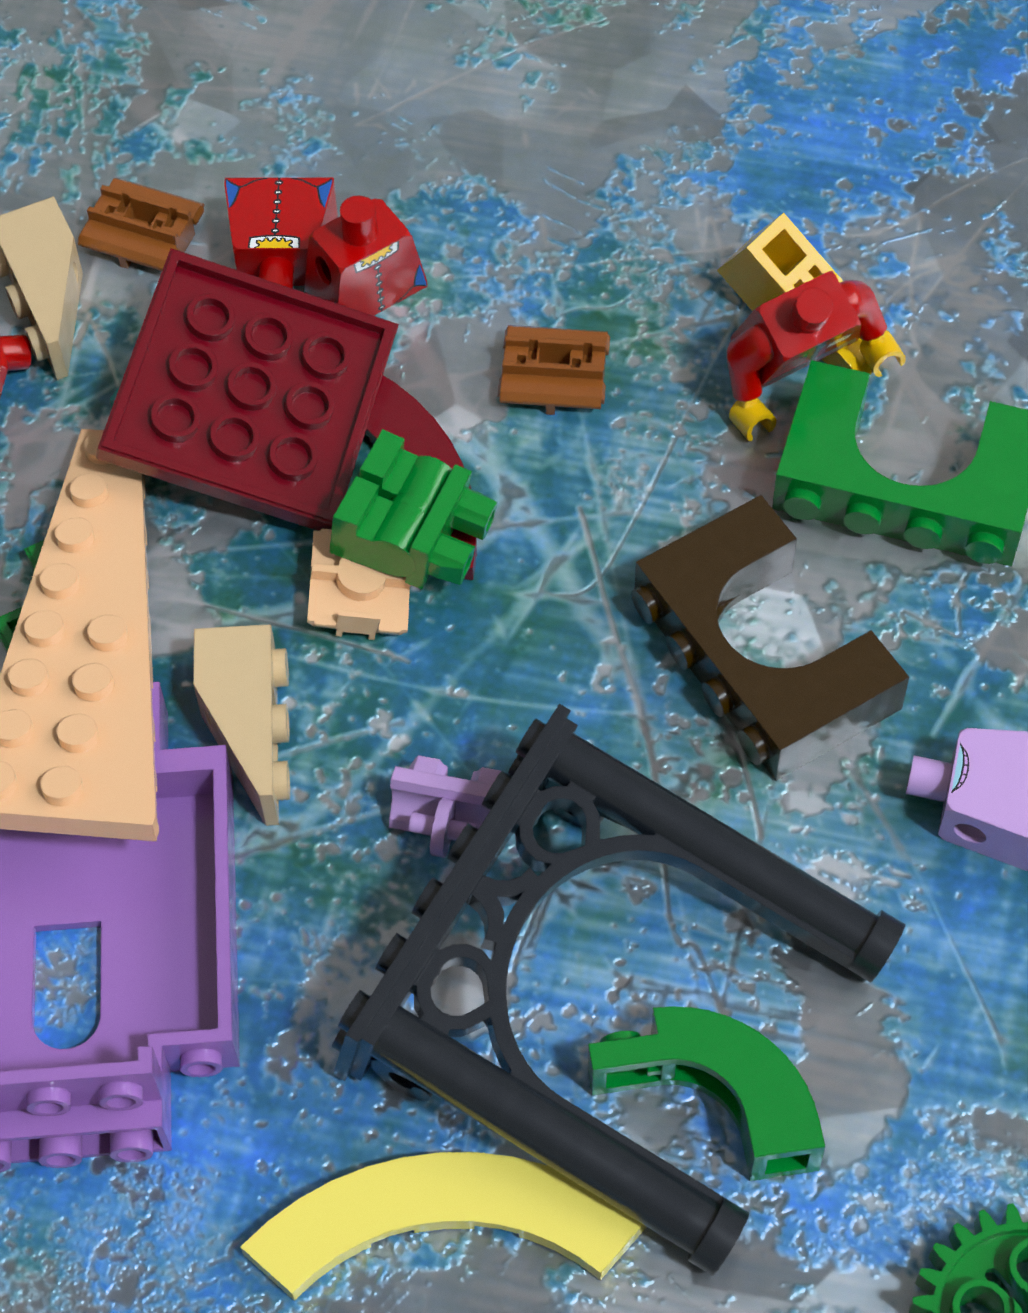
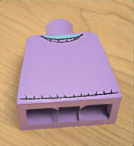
[906,728,1028,871]

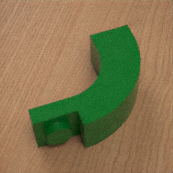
[588,1006,825,1181]

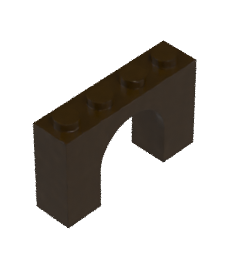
[631,495,909,781]

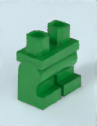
[329,429,498,590]

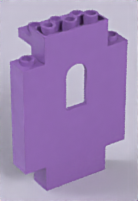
[0,682,240,1172]

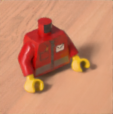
[727,271,906,441]

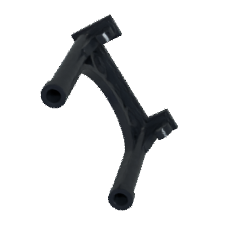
[331,703,906,1276]

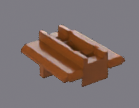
[78,178,205,271]
[497,325,610,415]

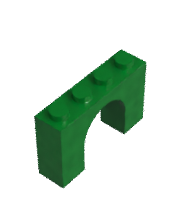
[772,360,1028,567]

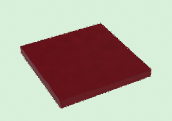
[96,248,399,531]

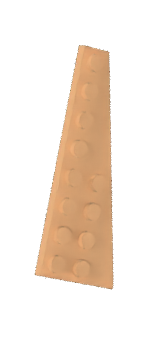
[0,429,159,841]

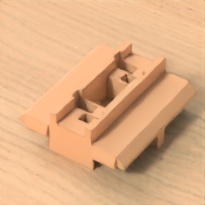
[307,529,411,640]

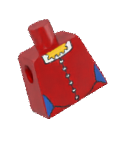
[224,177,338,289]
[304,195,428,316]

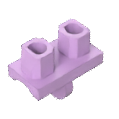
[389,755,505,858]

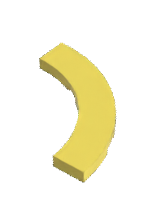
[240,1152,647,1301]

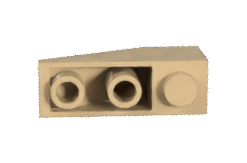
[0,196,83,380]
[193,624,290,826]

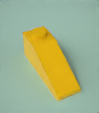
[717,213,887,375]

